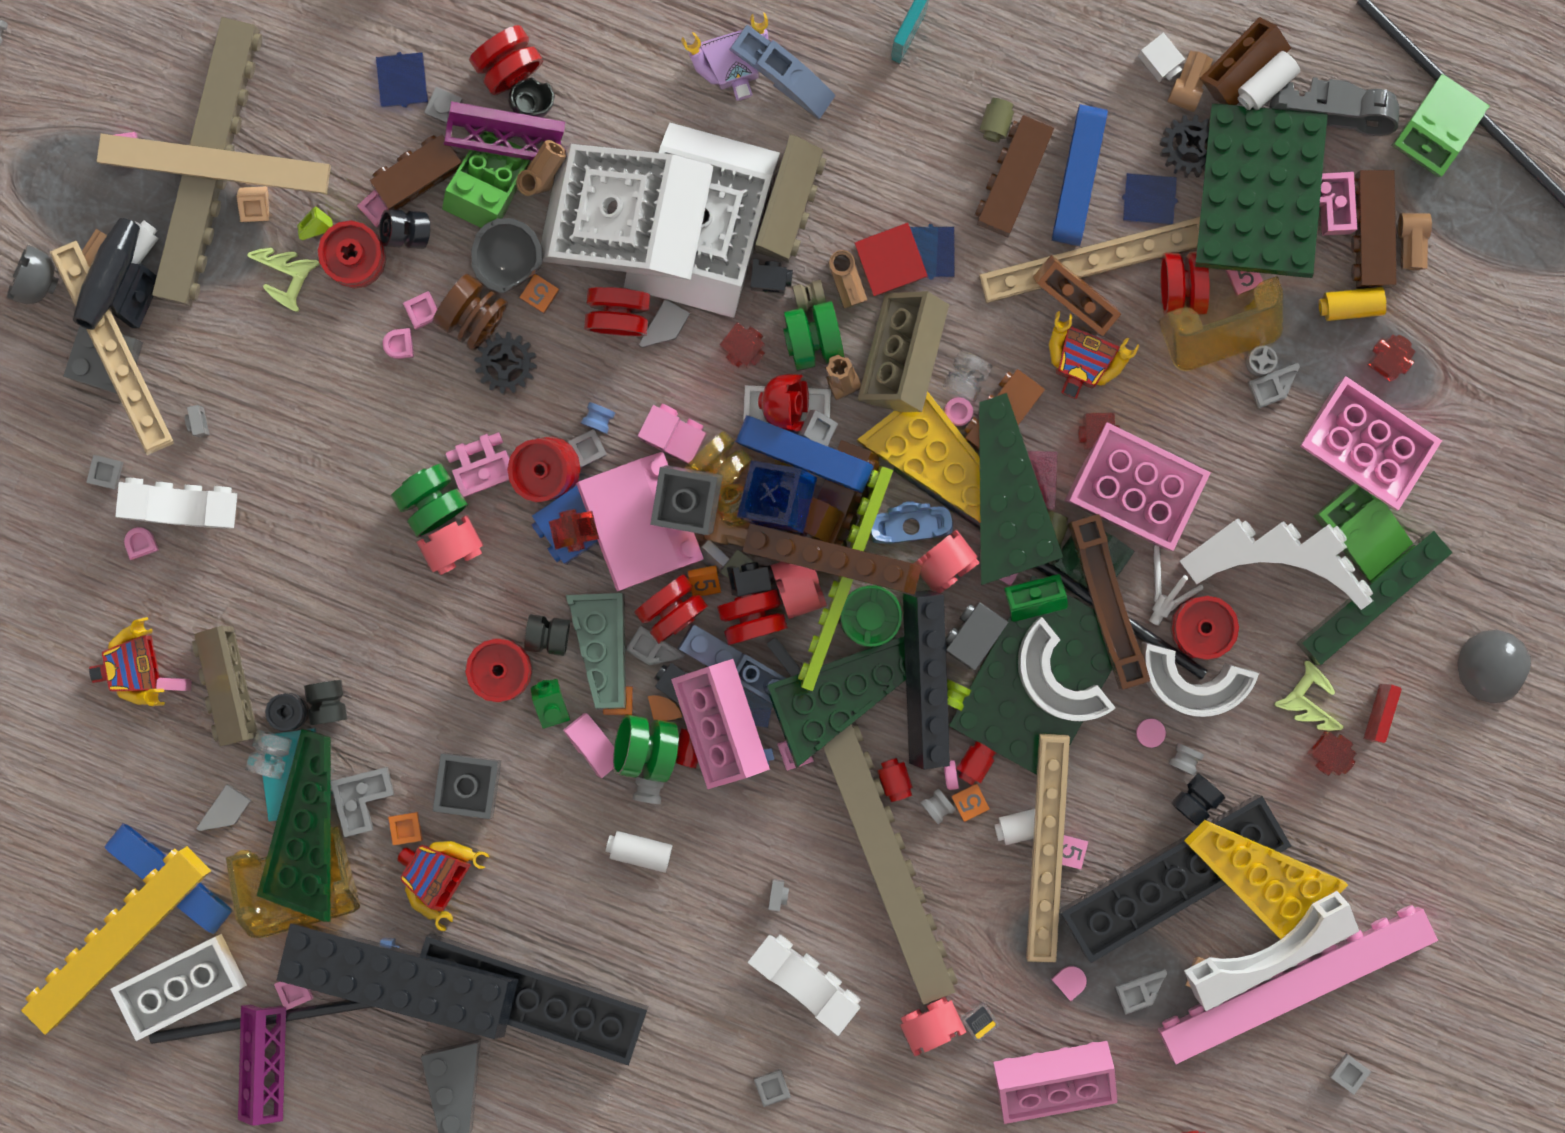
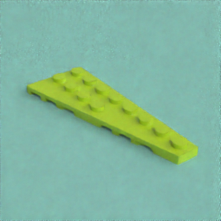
[798,466,893,691]

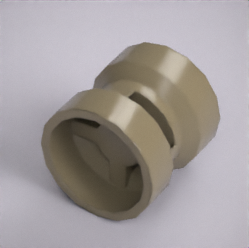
[792,279,826,312]

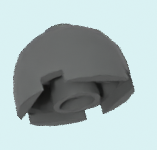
[6,244,59,304]

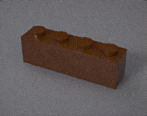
[975,115,1055,238]
[1351,170,1396,289]
[817,440,880,547]

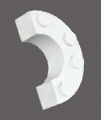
[115,478,237,529]
[1018,617,1115,721]
[1140,642,1259,717]
[748,934,861,1036]

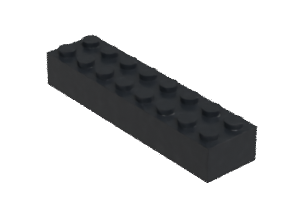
[1059,794,1291,963]
[276,922,518,1039]
[420,933,649,1066]

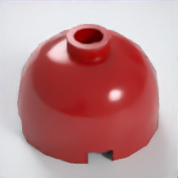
[758,374,809,432]

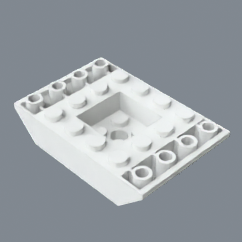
[624,123,780,318]
[541,144,714,280]

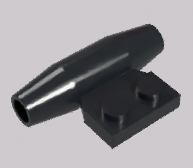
[73,218,157,330]

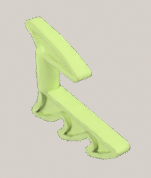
[248,248,320,312]
[1274,660,1343,731]

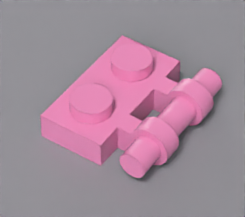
[446,432,509,498]

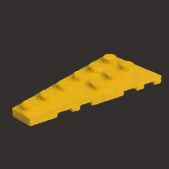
[856,391,980,523]
[1184,820,1348,940]

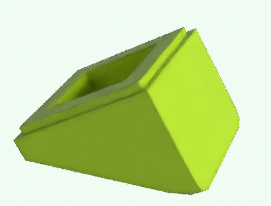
[297,206,333,240]

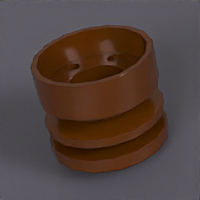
[433,274,508,351]

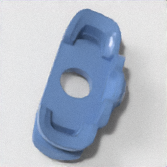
[870,501,953,544]

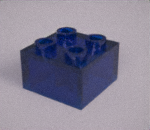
[737,460,817,533]

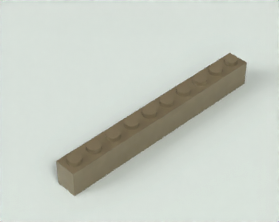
[152,17,262,307]
[823,724,958,1005]

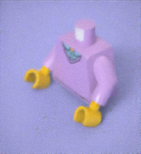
[681,12,769,101]

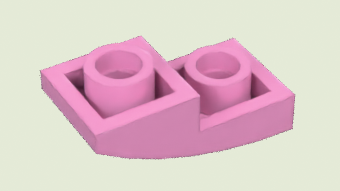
[563,713,614,778]

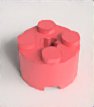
[416,515,484,575]
[913,530,980,593]
[771,562,827,619]
[900,997,966,1057]

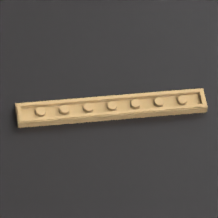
[97,134,331,194]
[979,217,1200,303]
[50,241,174,455]
[1026,734,1070,962]

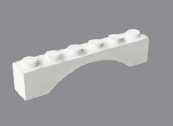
[1184,891,1359,1011]

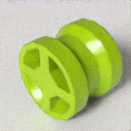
[947,679,972,711]

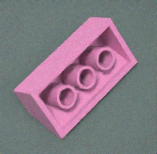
[671,659,770,789]
[993,1041,1117,1124]

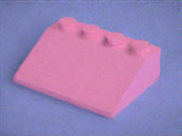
[1300,376,1442,511]
[1065,422,1211,551]
[576,452,704,591]

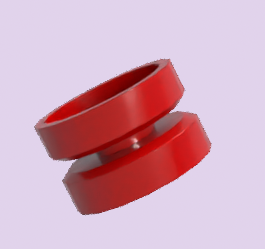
[469,25,543,95]
[318,220,387,289]
[1160,252,1210,316]
[584,287,650,337]
[507,436,581,502]
[634,574,708,644]
[717,589,788,645]
[1170,596,1239,660]
[465,639,533,702]

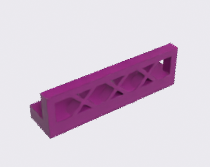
[444,101,565,161]
[238,1004,286,1126]

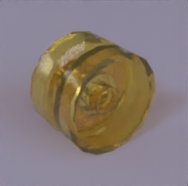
[685,431,753,493]

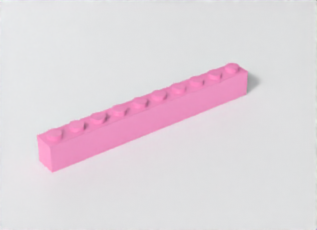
[1158,905,1438,1064]

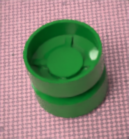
[783,301,845,371]
[390,463,468,538]
[839,585,902,647]
[613,715,679,783]

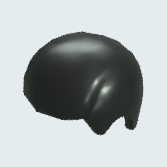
[508,77,555,118]

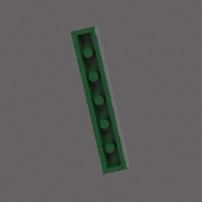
[1296,531,1453,665]

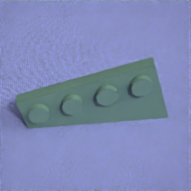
[566,593,626,710]

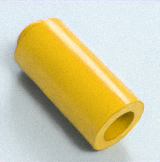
[1319,287,1386,321]

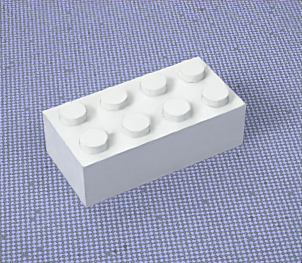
[111,934,247,1041]

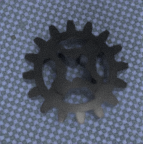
[1159,115,1209,178]
[474,332,538,395]

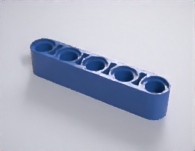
[1051,104,1108,247]
[735,415,874,493]
[104,823,233,934]

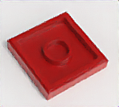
[854,222,928,297]
[1363,684,1402,743]

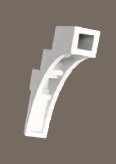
[1180,518,1373,610]

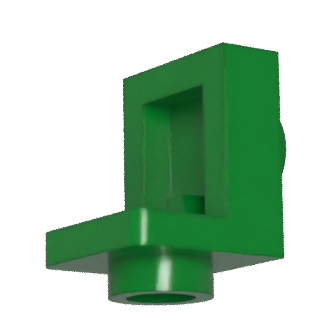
[530,679,570,729]

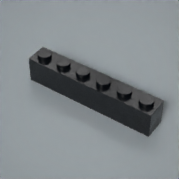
[903,590,950,770]

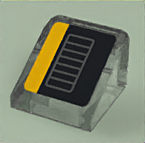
[960,1001,1000,1043]

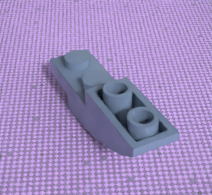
[729,25,835,120]
[677,624,786,703]

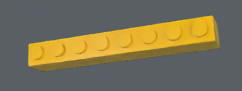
[21,846,211,1035]

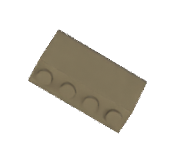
[755,134,827,263]
[858,291,949,412]
[192,626,259,746]

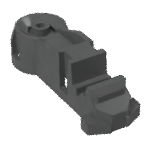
[1269,77,1400,136]

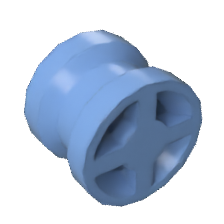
[581,402,615,434]

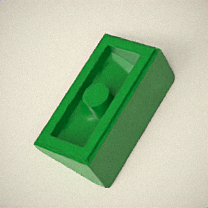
[1004,574,1068,622]

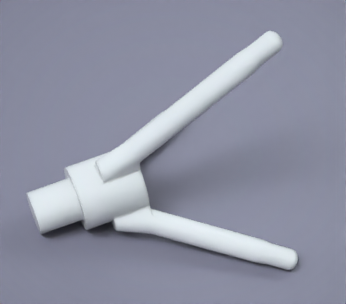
[1149,545,1203,626]

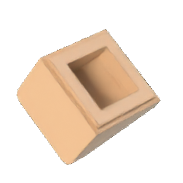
[237,186,269,222]

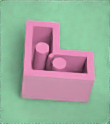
[1320,172,1357,236]
[638,404,707,466]

